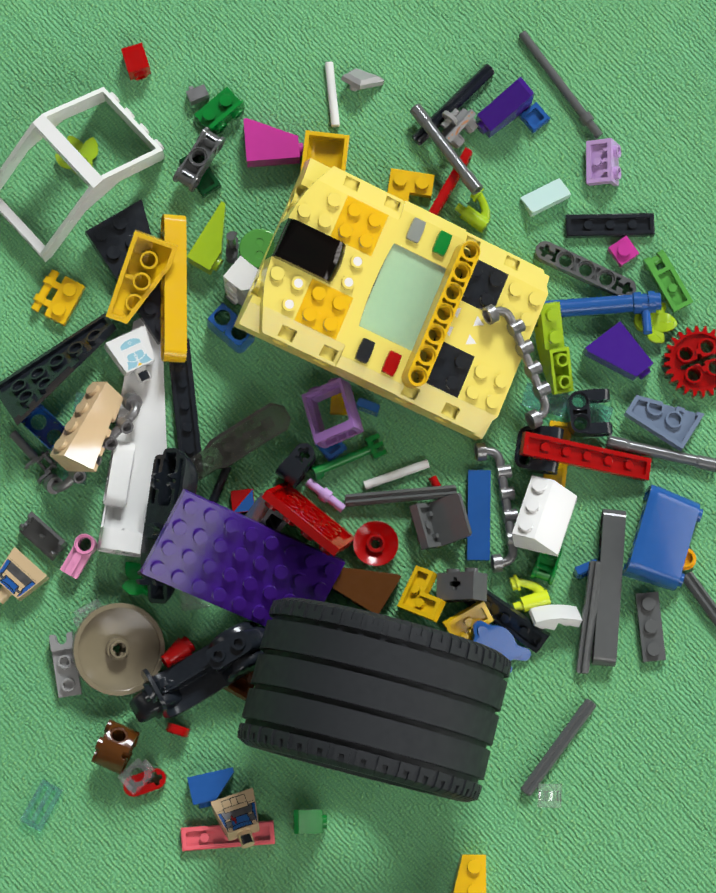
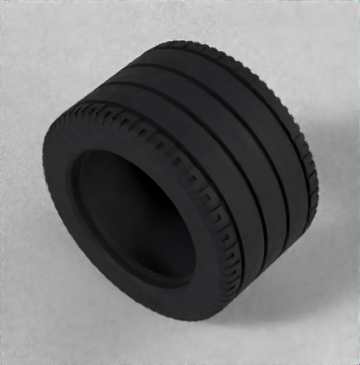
[237,598,511,802]

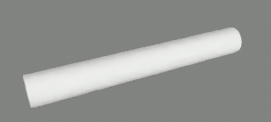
[325,62,340,127]
[363,459,430,490]

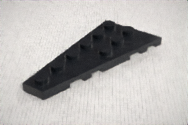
[85,199,161,345]
[0,313,117,426]

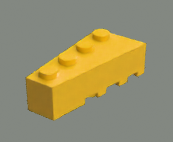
[452,854,486,893]

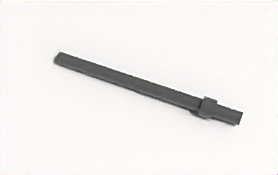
[519,31,603,139]

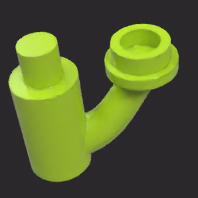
[455,188,490,233]

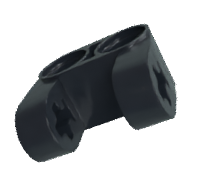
[566,389,613,437]
[514,426,564,475]
[275,443,316,489]

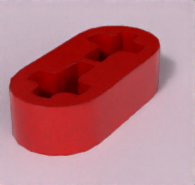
[123,768,167,797]

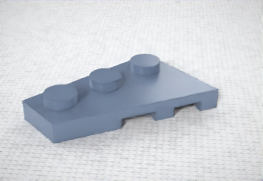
[624,395,704,452]

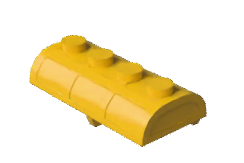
[300,130,350,173]

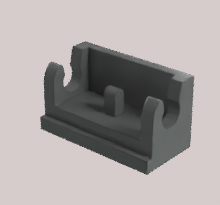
[19,511,68,561]

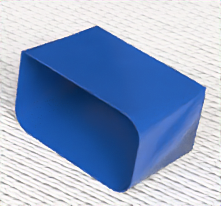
[207,303,255,353]
[21,404,65,451]

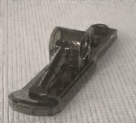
[190,403,291,482]

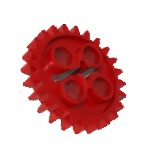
[662,326,716,399]

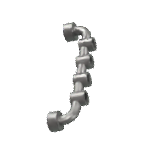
[482,304,551,429]
[43,392,142,494]
[474,442,518,573]

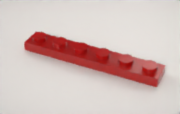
[519,431,652,481]

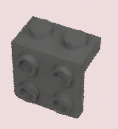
[409,493,472,550]

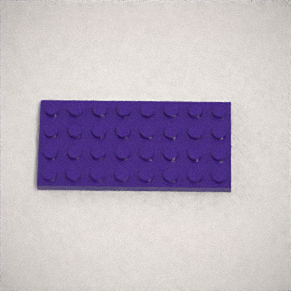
[140,489,345,626]

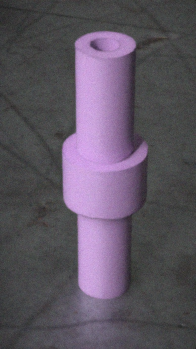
[305,478,346,513]

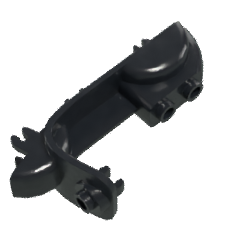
[136,448,198,604]
[129,621,265,723]

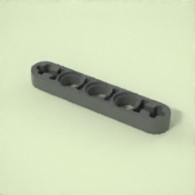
[534,241,636,296]

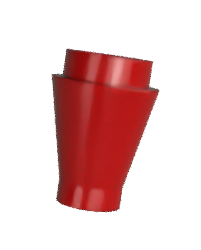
[160,636,195,668]

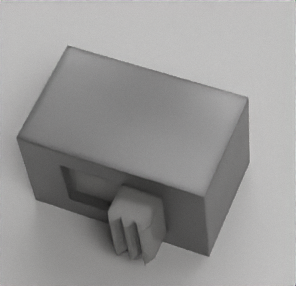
[186,84,209,106]

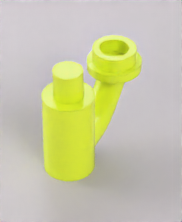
[509,574,551,612]

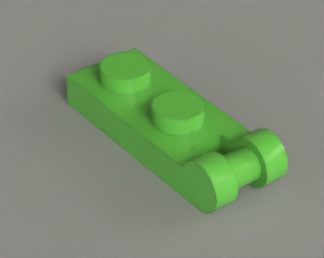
[642,250,693,314]

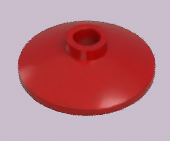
[353,521,399,566]

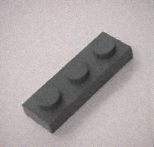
[634,592,666,662]

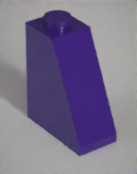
[476,77,535,138]
[582,322,654,381]

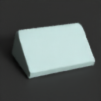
[520,178,571,217]

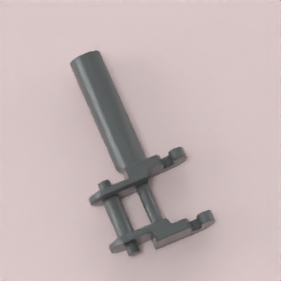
[226,231,239,264]
[9,430,58,484]

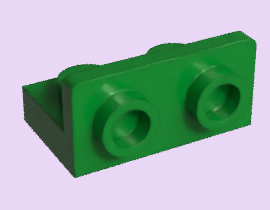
[194,87,245,134]

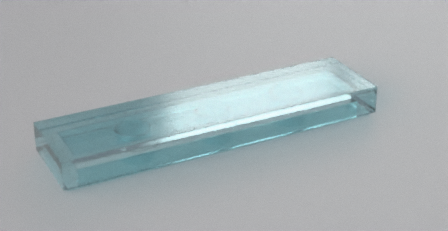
[520,382,613,424]

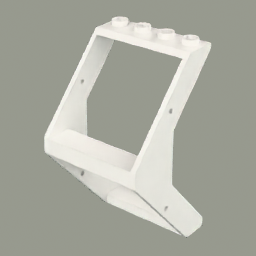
[0,87,165,262]

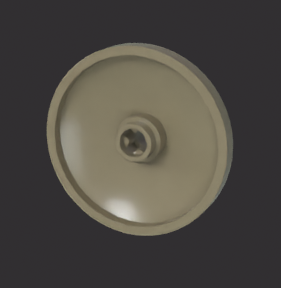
[72,603,165,696]

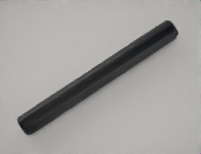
[412,64,494,145]

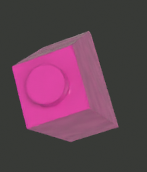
[243,118,303,168]

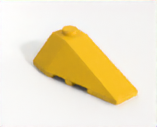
[106,230,178,324]

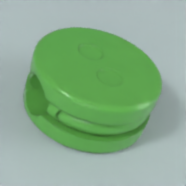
[239,229,274,269]

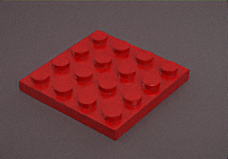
[262,482,354,556]

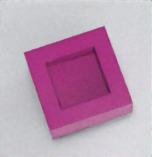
[607,235,639,267]

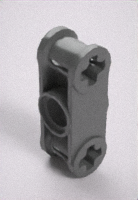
[173,127,226,192]

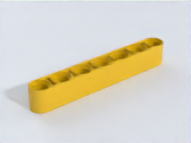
[161,214,187,363]
[401,241,481,388]

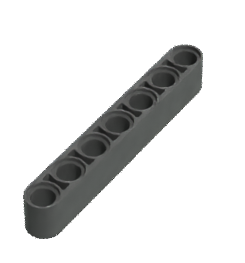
[591,509,626,667]

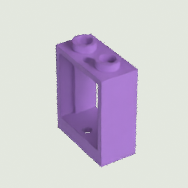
[301,377,364,448]

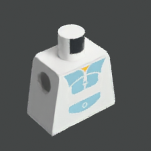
[104,325,155,384]

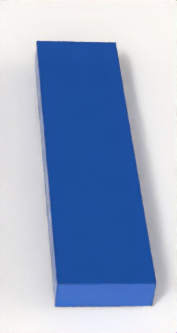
[467,470,491,561]

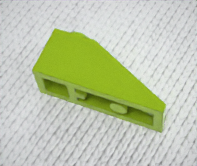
[187,201,226,276]

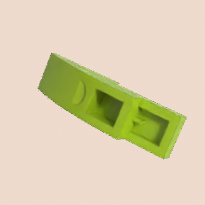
[534,301,574,395]

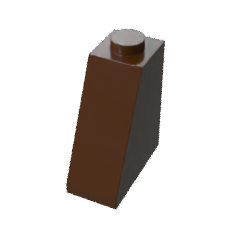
[331,567,402,614]

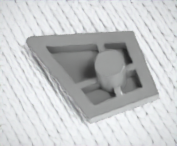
[341,68,384,91]

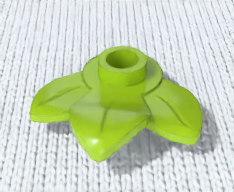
[55,135,98,175]
[633,302,678,344]

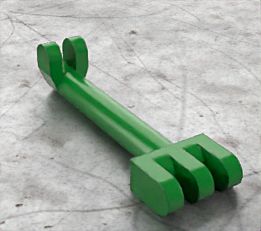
[310,433,388,481]

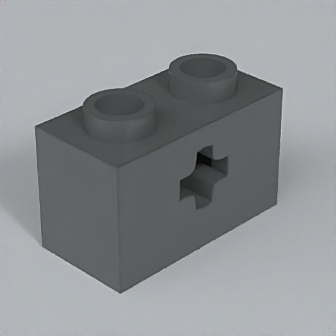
[436,568,488,603]

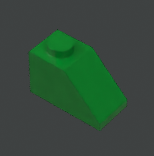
[294,810,327,834]

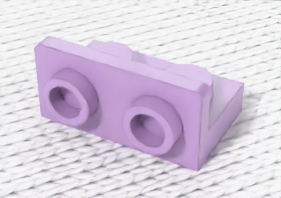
[586,138,621,186]

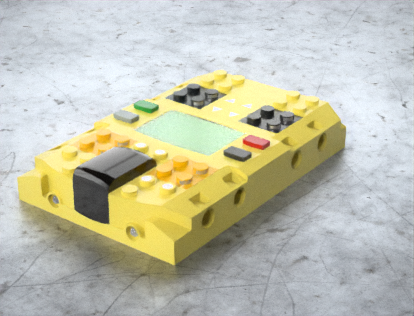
[234,158,549,440]

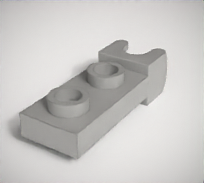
[49,632,82,698]

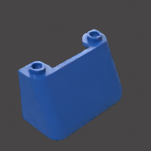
[622,485,703,591]

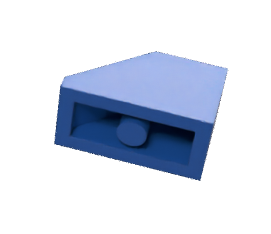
[187,767,234,809]

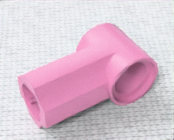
[60,534,97,580]

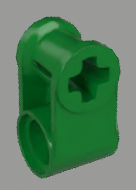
[530,546,562,585]

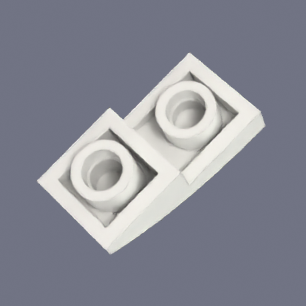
[529,605,582,630]

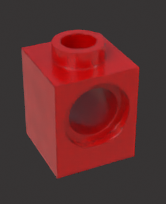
[121,43,151,80]

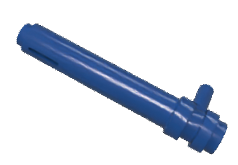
[545,291,661,335]

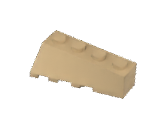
[50,382,123,472]

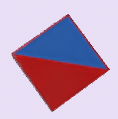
[230,489,254,514]

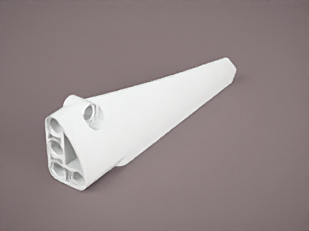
[97,318,167,558]

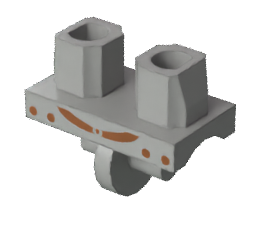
[441,108,478,148]

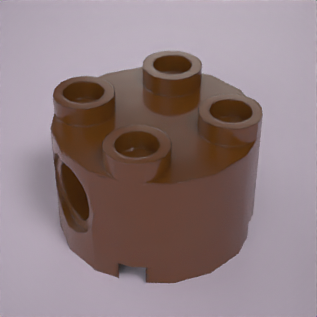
[91,719,140,775]

